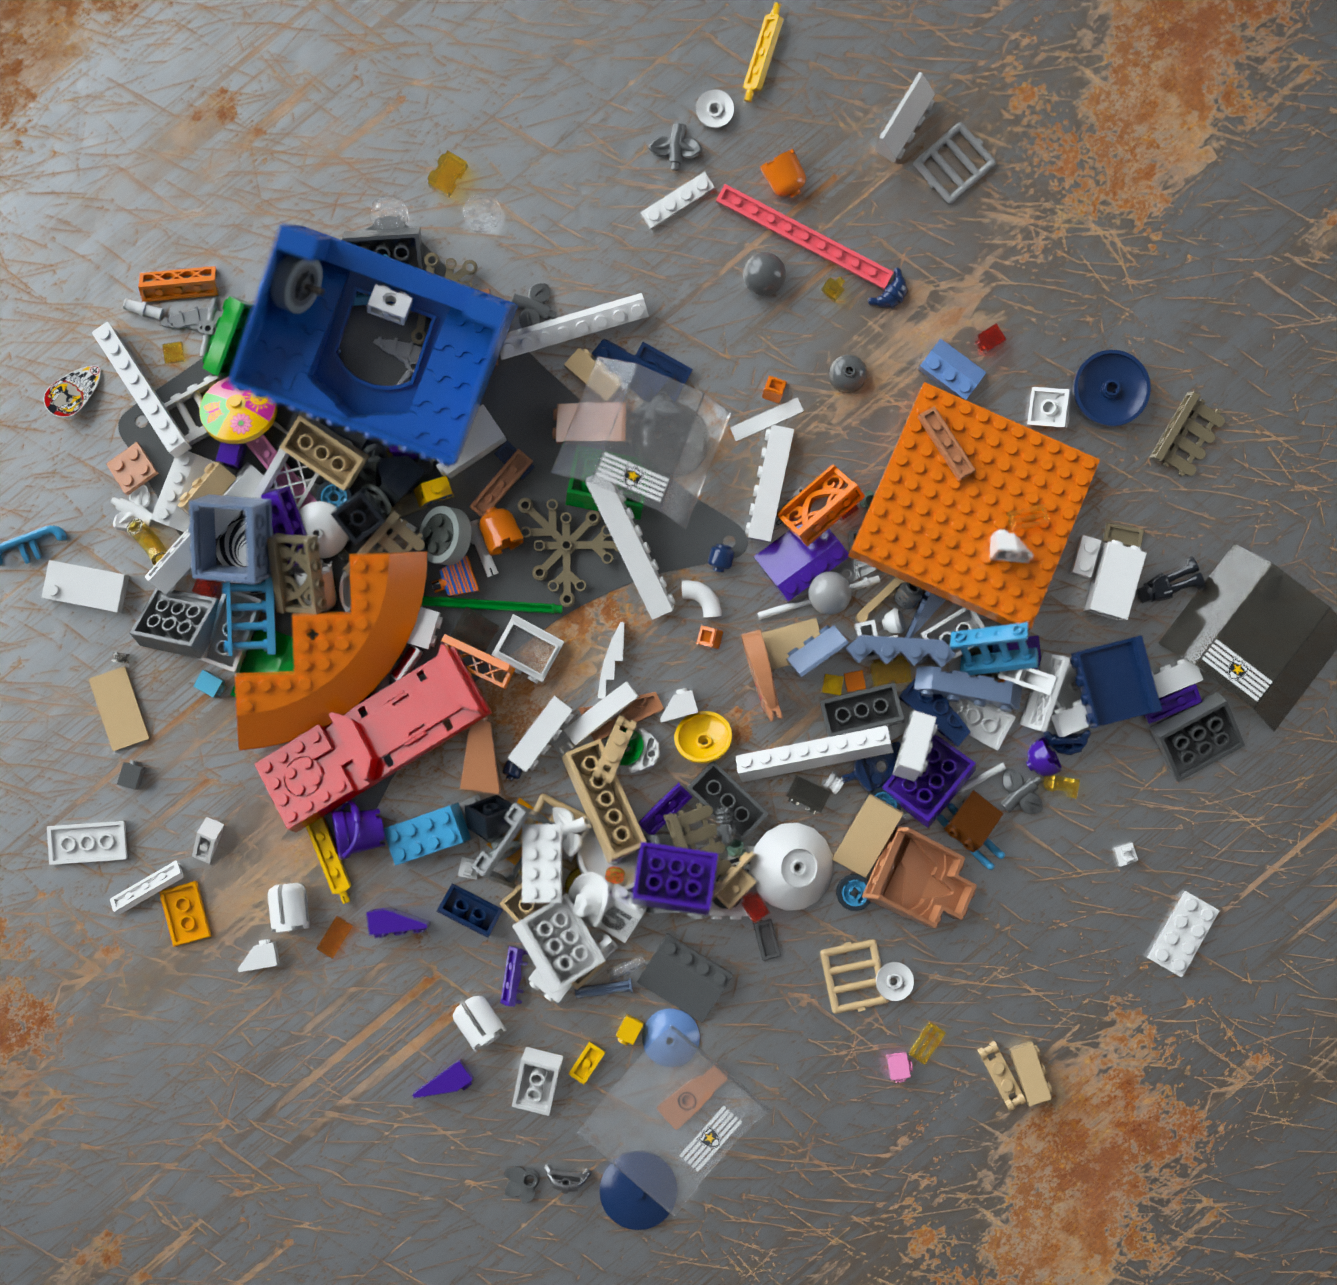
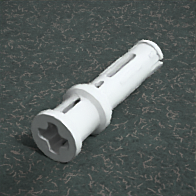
[470,519,499,578]

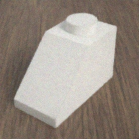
[660,688,698,723]
[192,817,224,864]
[238,939,280,972]

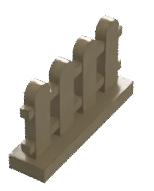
[1149,391,1225,477]
[343,511,425,574]
[664,803,731,877]

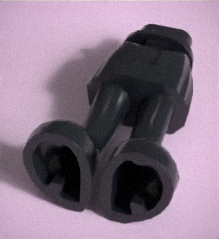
[1136,556,1206,603]

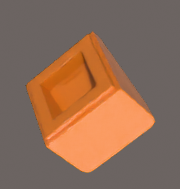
[762,375,787,403]
[696,625,723,649]

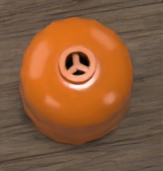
[759,149,807,198]
[479,507,524,556]

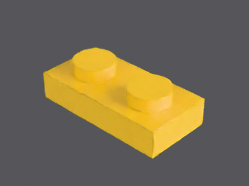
[568,1041,606,1085]

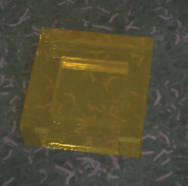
[162,341,185,364]

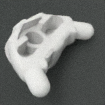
[628,728,661,773]

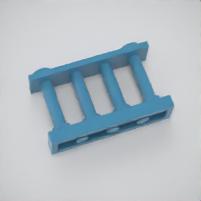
[222,577,276,656]
[950,622,1038,676]

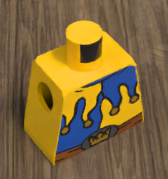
[414,476,454,508]

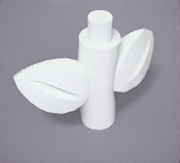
[111,484,154,531]
[552,807,591,856]

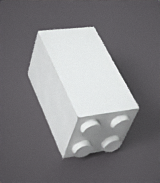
[431,405,507,479]
[1084,540,1146,622]

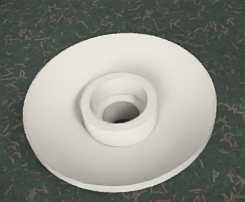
[696,90,734,128]
[876,962,914,1001]

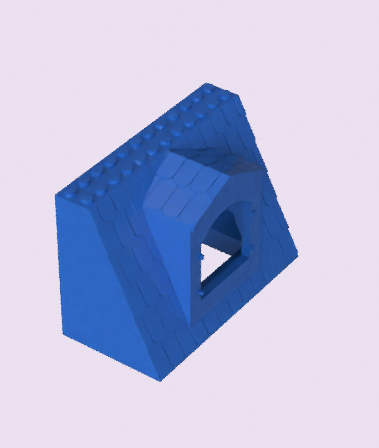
[228,224,518,467]

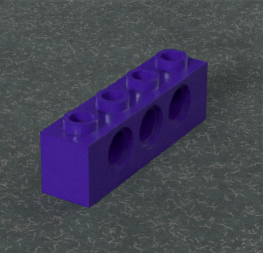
[261,486,307,567]

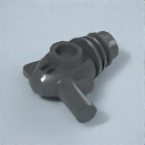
[716,807,735,847]

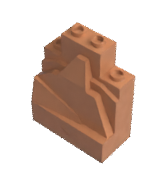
[862,827,977,928]

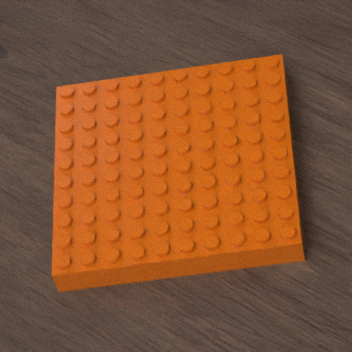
[848,382,1100,632]

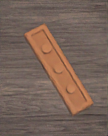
[917,406,976,481]
[469,449,534,518]

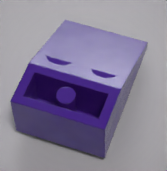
[366,907,431,938]

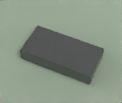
[753,919,781,961]

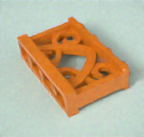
[776,464,865,547]

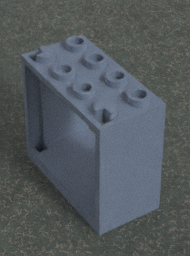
[188,494,272,584]

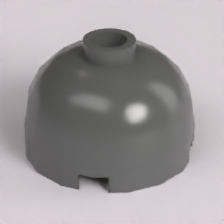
[829,354,867,393]

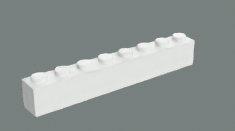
[500,293,649,360]
[92,322,192,458]
[145,462,264,595]
[586,469,675,620]
[1051,657,1203,737]
[735,726,893,782]

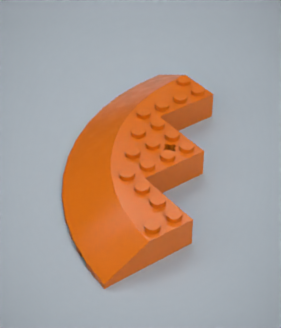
[235,551,427,750]

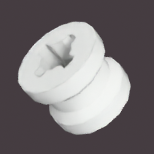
[823,770,845,795]

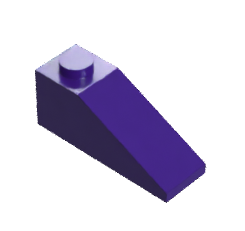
[412,1059,474,1098]

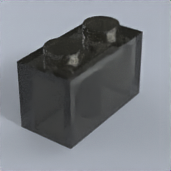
[785,775,831,814]

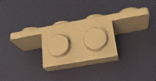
[711,851,757,910]

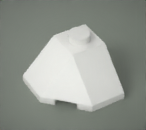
[990,530,1033,563]

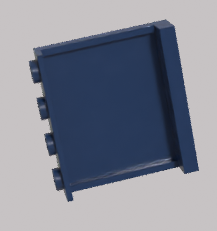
[1070,635,1162,728]

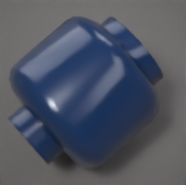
[708,543,735,573]

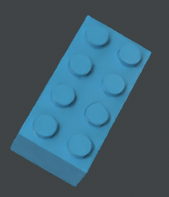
[383,802,471,866]

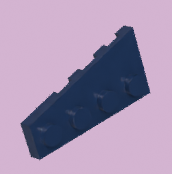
[591,338,673,403]
[899,677,971,747]

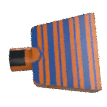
[432,556,480,597]

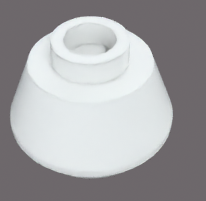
[882,608,905,634]

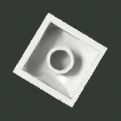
[1027,387,1072,429]

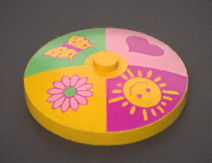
[199,377,277,444]

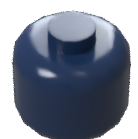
[502,760,523,781]

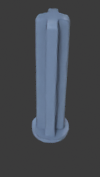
[575,978,633,999]

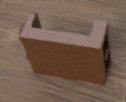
[944,790,1003,853]

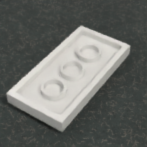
[943,696,1016,751]
[47,821,128,865]
[522,824,562,903]
[1147,891,1220,977]

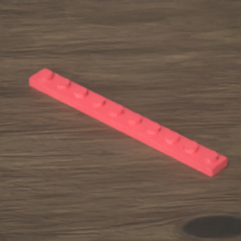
[716,184,893,290]

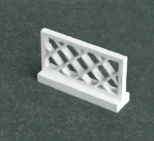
[243,449,319,515]
[1020,652,1071,732]

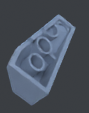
[904,590,946,638]

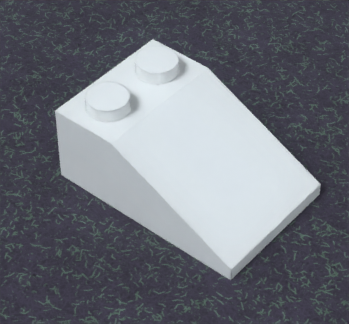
[512,1047,563,1116]

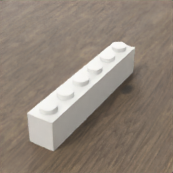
[745,425,794,543]

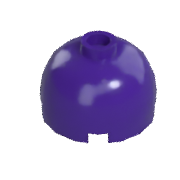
[1026,737,1062,777]

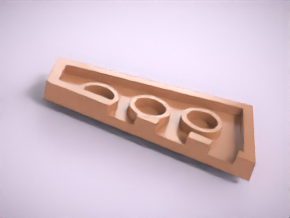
[578,692,664,741]

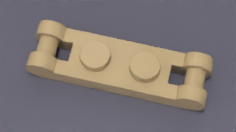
[855,577,907,623]
[593,714,637,784]
[977,1041,1027,1111]

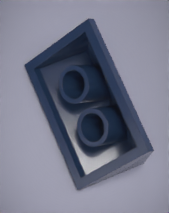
[436,883,503,938]

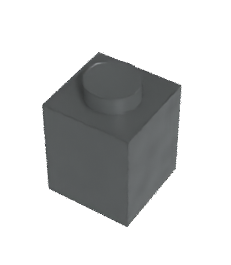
[117,759,146,790]

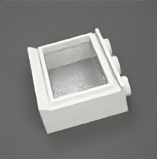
[491,614,564,684]

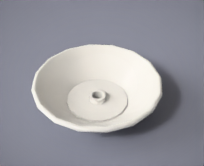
[750,823,834,911]

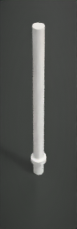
[758,576,881,620]
[896,763,1006,827]

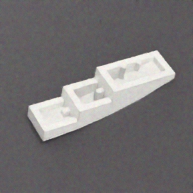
[598,622,625,699]
[564,681,639,745]

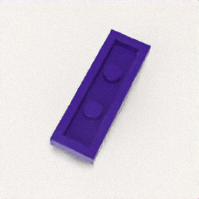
[1145,684,1202,724]
[638,783,692,834]
[500,946,529,1007]

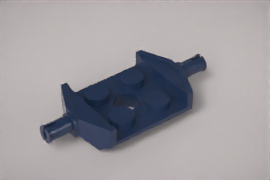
[842,741,901,792]

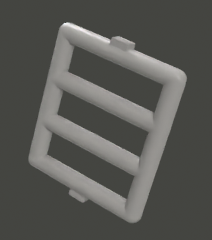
[913,122,997,204]

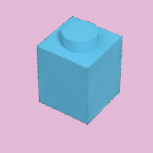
[193,670,226,698]

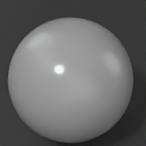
[808,571,852,615]

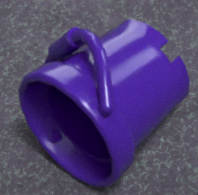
[331,800,385,860]

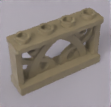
[267,533,327,614]

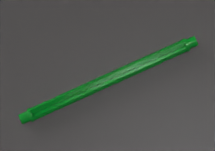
[421,596,563,615]

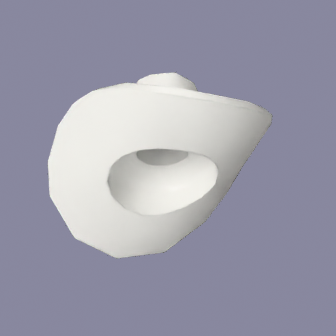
[568,872,609,928]

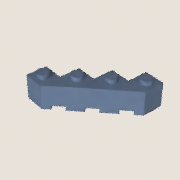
[845,635,956,668]
[914,666,1022,712]

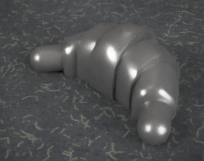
[544,1165,592,1194]

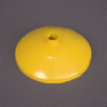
[674,711,732,763]

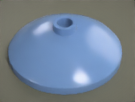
[642,1008,700,1067]

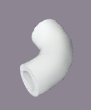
[682,580,722,618]

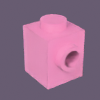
[886,1052,913,1083]

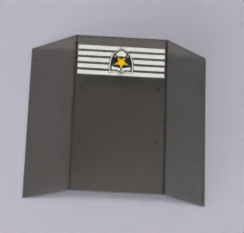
[1158,543,1337,732]

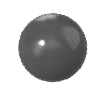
[743,252,786,296]

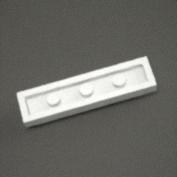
[641,172,715,229]
[110,860,184,916]

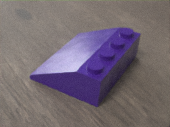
[753,524,849,603]
[882,734,976,828]
[631,842,718,916]

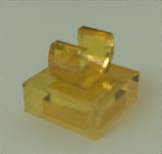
[821,276,845,302]

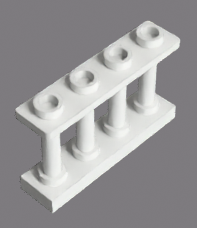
[163,374,222,446]

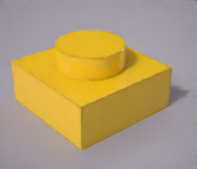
[822,673,844,696]

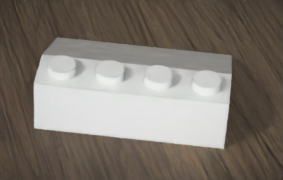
[875,72,935,163]
[151,451,236,532]
[512,893,606,993]

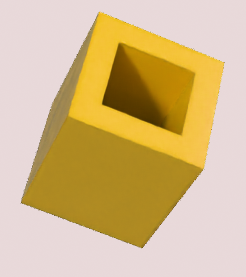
[616,1013,644,1046]

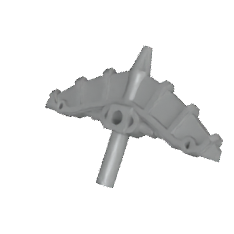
[161,297,223,358]
[373,336,422,385]

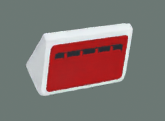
[391,645,423,681]

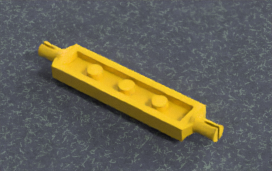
[743,3,784,103]
[306,816,351,904]

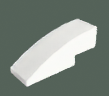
[998,668,1057,695]

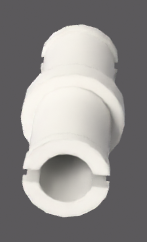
[122,298,163,320]

